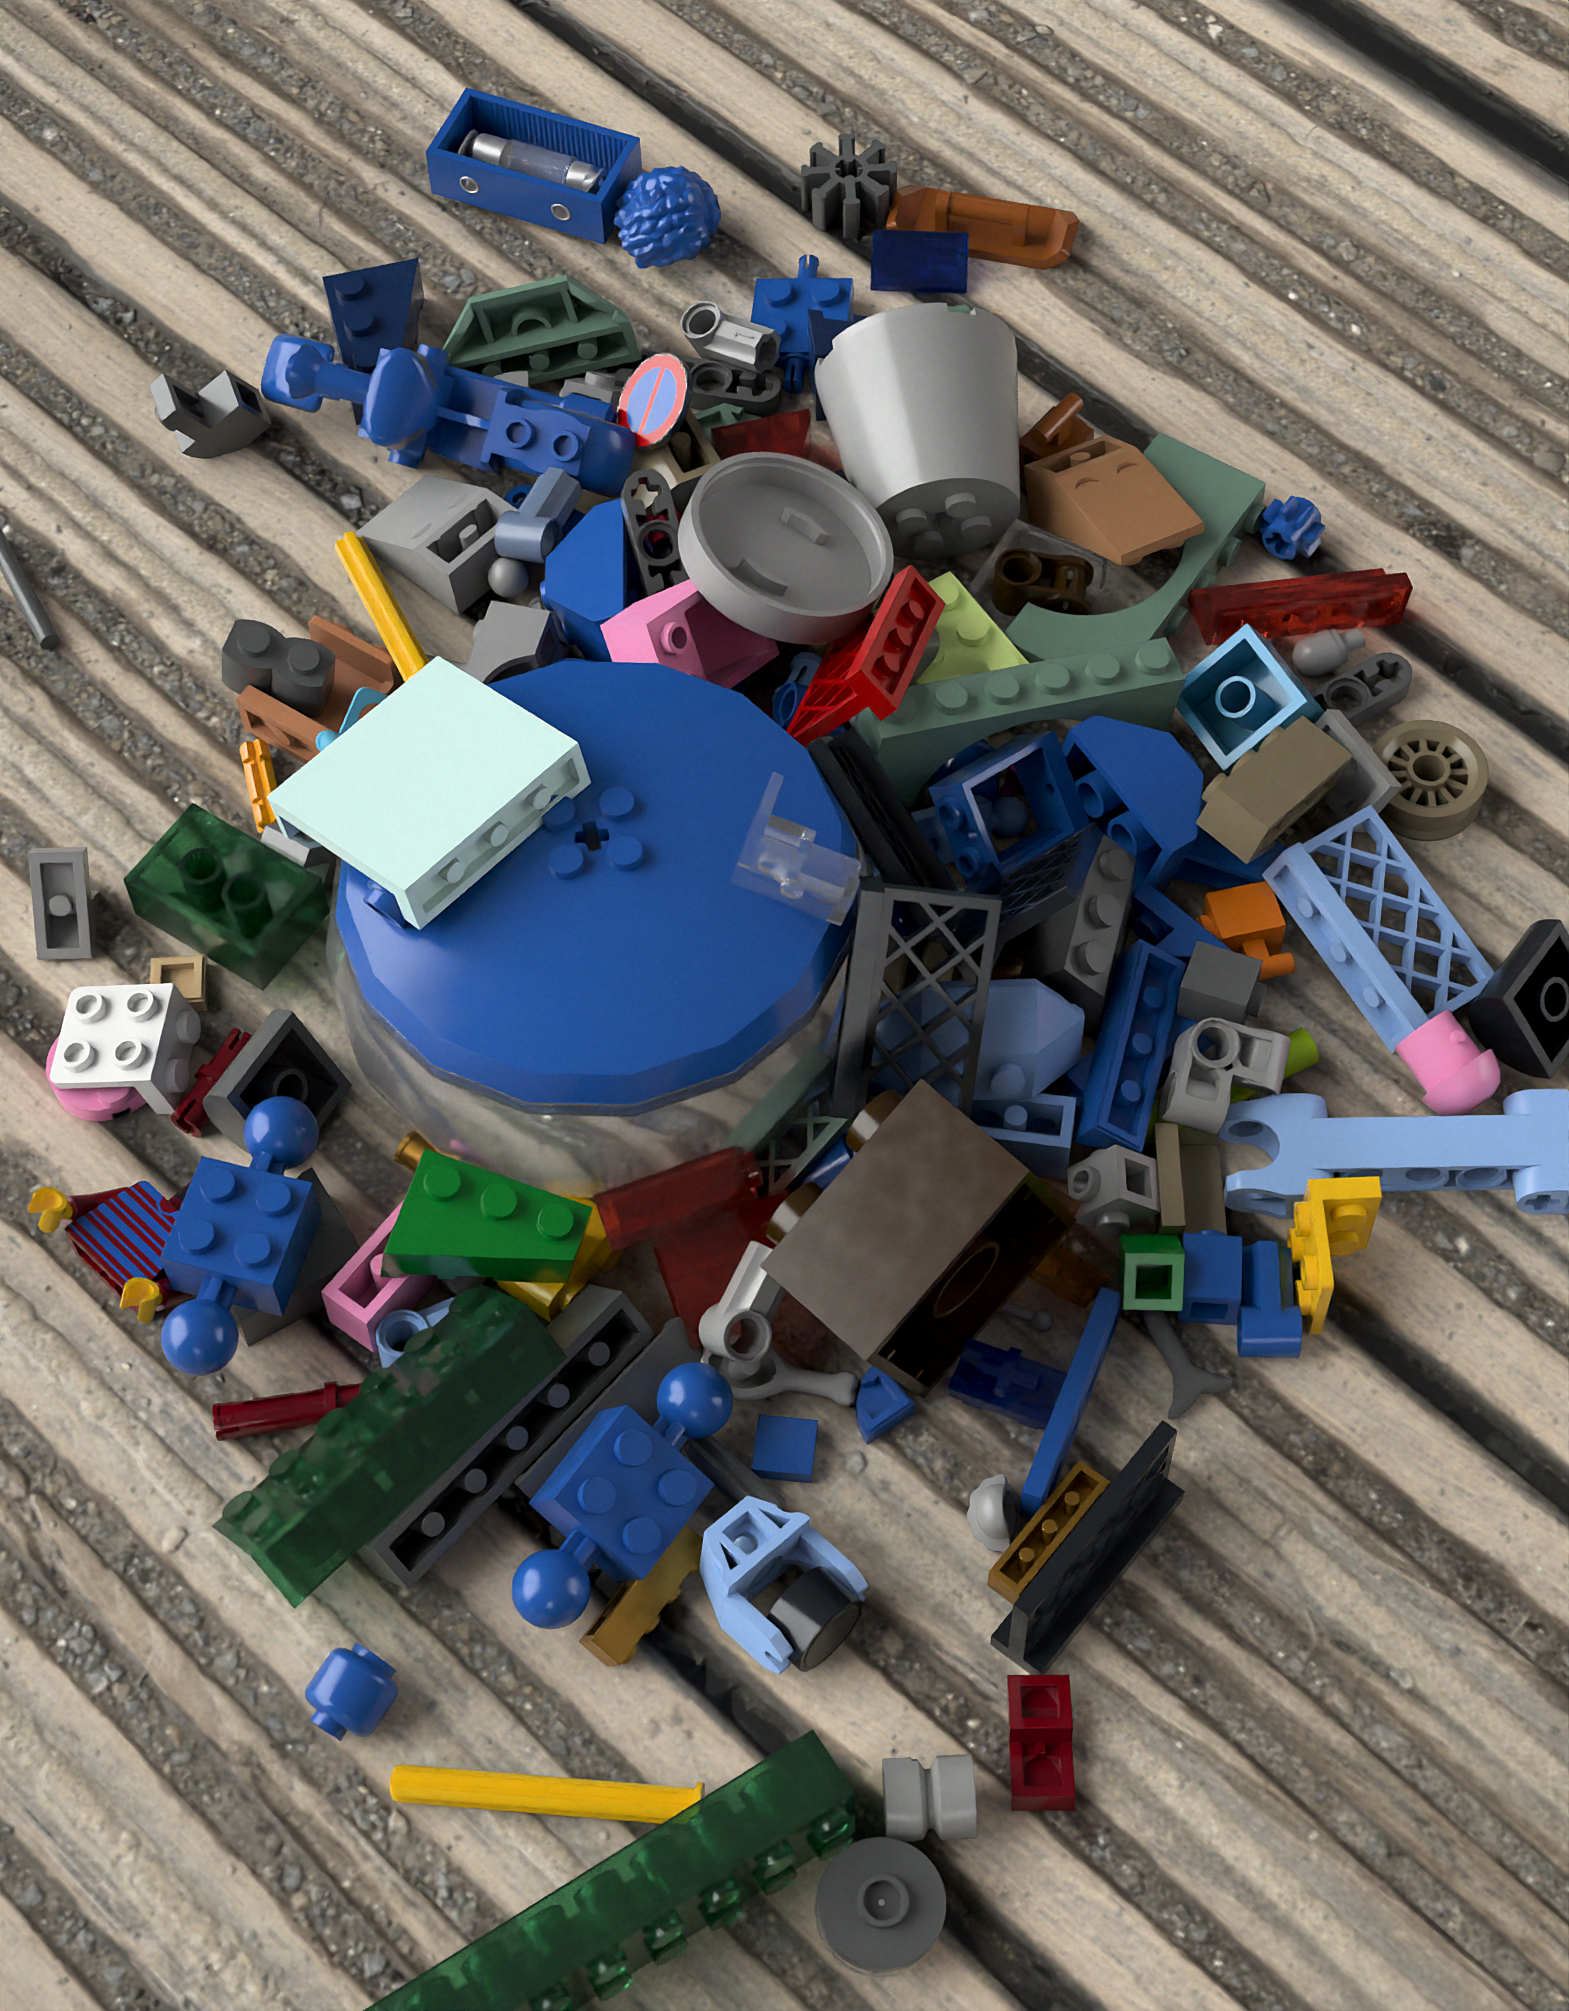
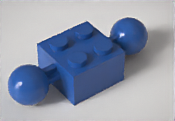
[160,1096,322,1376]
[511,1362,733,1630]

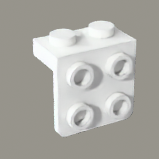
[50,983,201,1114]

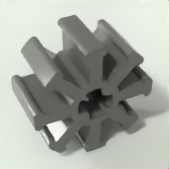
[801,134,897,238]

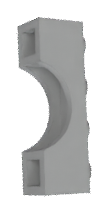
[459,600,560,685]

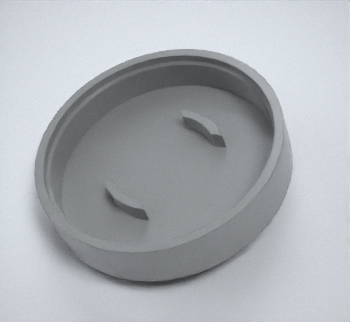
[678,452,894,644]

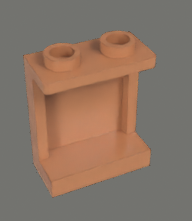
[236,615,402,764]

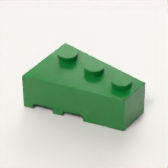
[380,1148,593,1283]

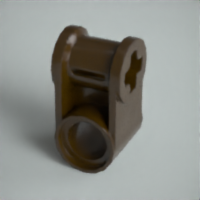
[991,548,1094,616]

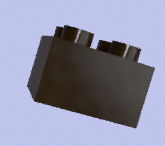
[760,1078,1077,1399]

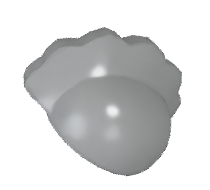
[967,1474,1017,1552]

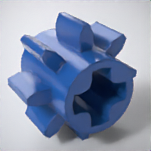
[1258,496,1326,560]

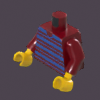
[27,1181,193,1324]

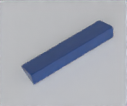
[1073,939,1187,1153]

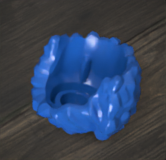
[614,166,722,269]

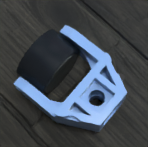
[699,1495,868,1675]

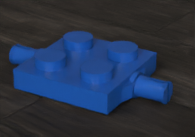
[750,255,854,394]

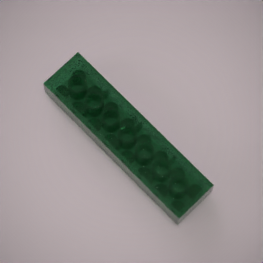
[363,1729,855,2011]

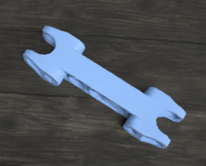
[1218,1089,1569,1219]

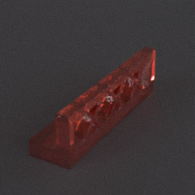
[1187,568,1413,646]

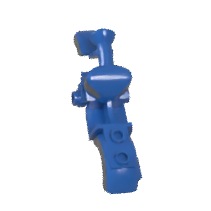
[261,333,636,498]

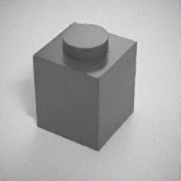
[1176,941,1268,1025]

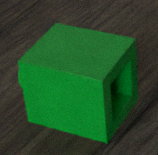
[1117,1234,1185,1311]

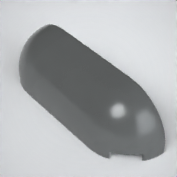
[514,1317,702,1499]

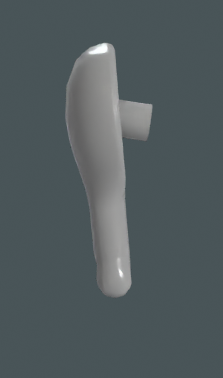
[701,1333,859,1406]

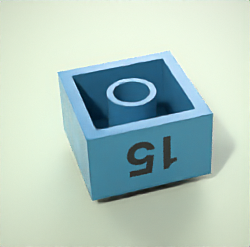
[1176,623,1325,775]

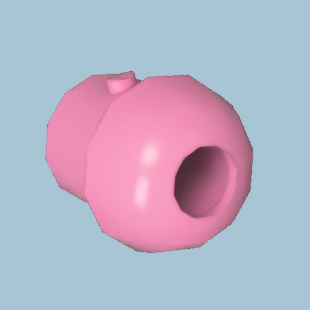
[1394,1009,1501,1116]

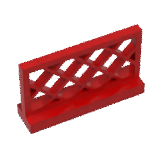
[786,565,946,749]

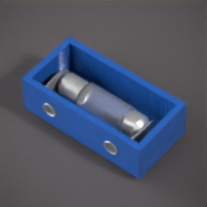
[426,87,642,245]

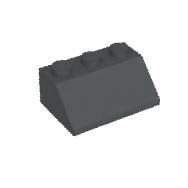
[1019,834,1136,1041]

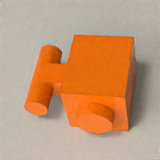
[1196,880,1295,981]

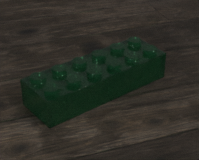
[212,1284,568,1608]

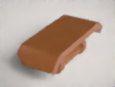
[886,185,1080,270]

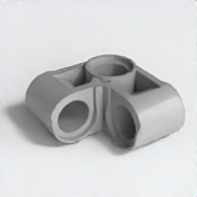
[1158,1017,1291,1134]

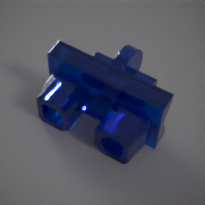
[947,1337,1067,1431]

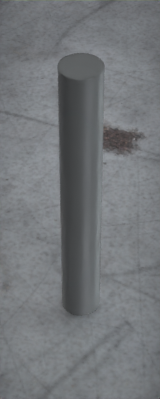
[0,529,60,649]

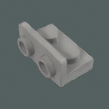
[1315,709,1402,832]

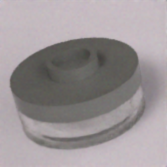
[814,1837,946,1977]

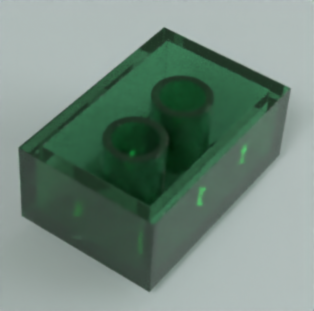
[123,803,330,991]

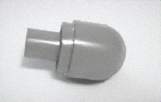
[1292,627,1365,677]

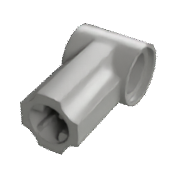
[680,300,781,374]
[699,1241,787,1364]

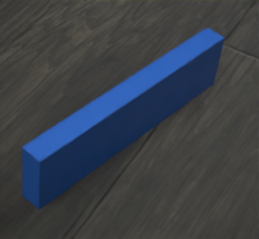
[1019,1286,1122,1519]

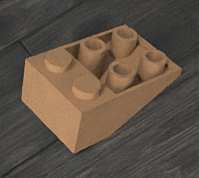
[1024,435,1205,566]

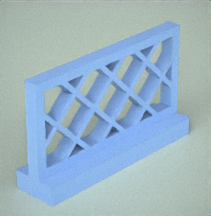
[1262,805,1495,1054]

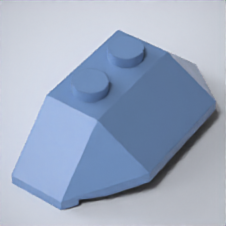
[872,979,1085,1101]

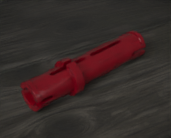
[212,1377,396,1442]

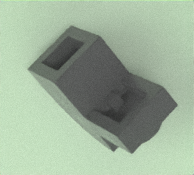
[149,370,272,459]

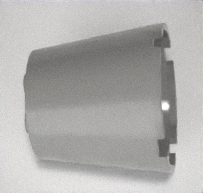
[814,303,1020,560]

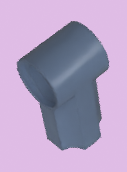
[494,467,583,564]

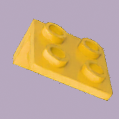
[1287,1176,1382,1335]

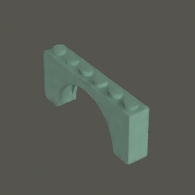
[1004,432,1268,663]
[856,637,1186,808]

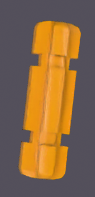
[240,738,277,834]

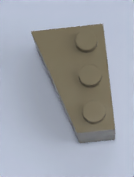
[1196,715,1353,864]

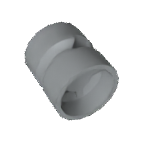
[882,1754,977,1842]

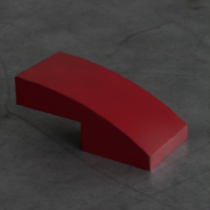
[1007,1674,1076,1811]

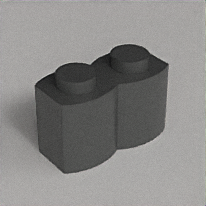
[222,619,335,717]

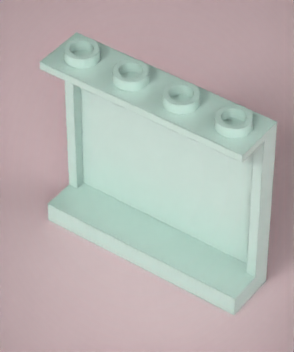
[267,656,591,930]

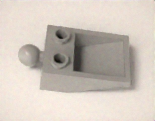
[355,474,529,615]

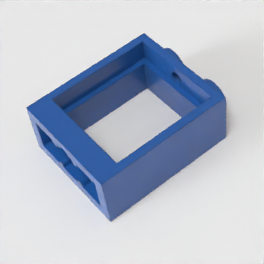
[928,730,1090,885]

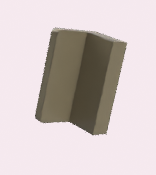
[1150,1123,1227,1244]

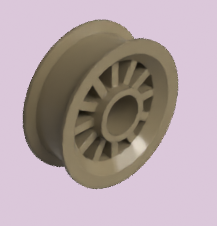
[1373,720,1489,841]

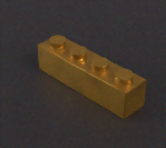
[987,1460,1110,1604]
[579,1524,703,1666]

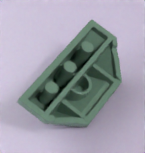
[442,274,642,385]

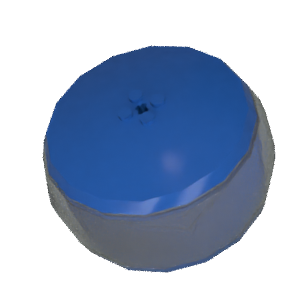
[326,661,874,1207]

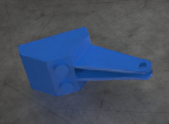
[504,484,656,662]
[1051,715,1334,904]

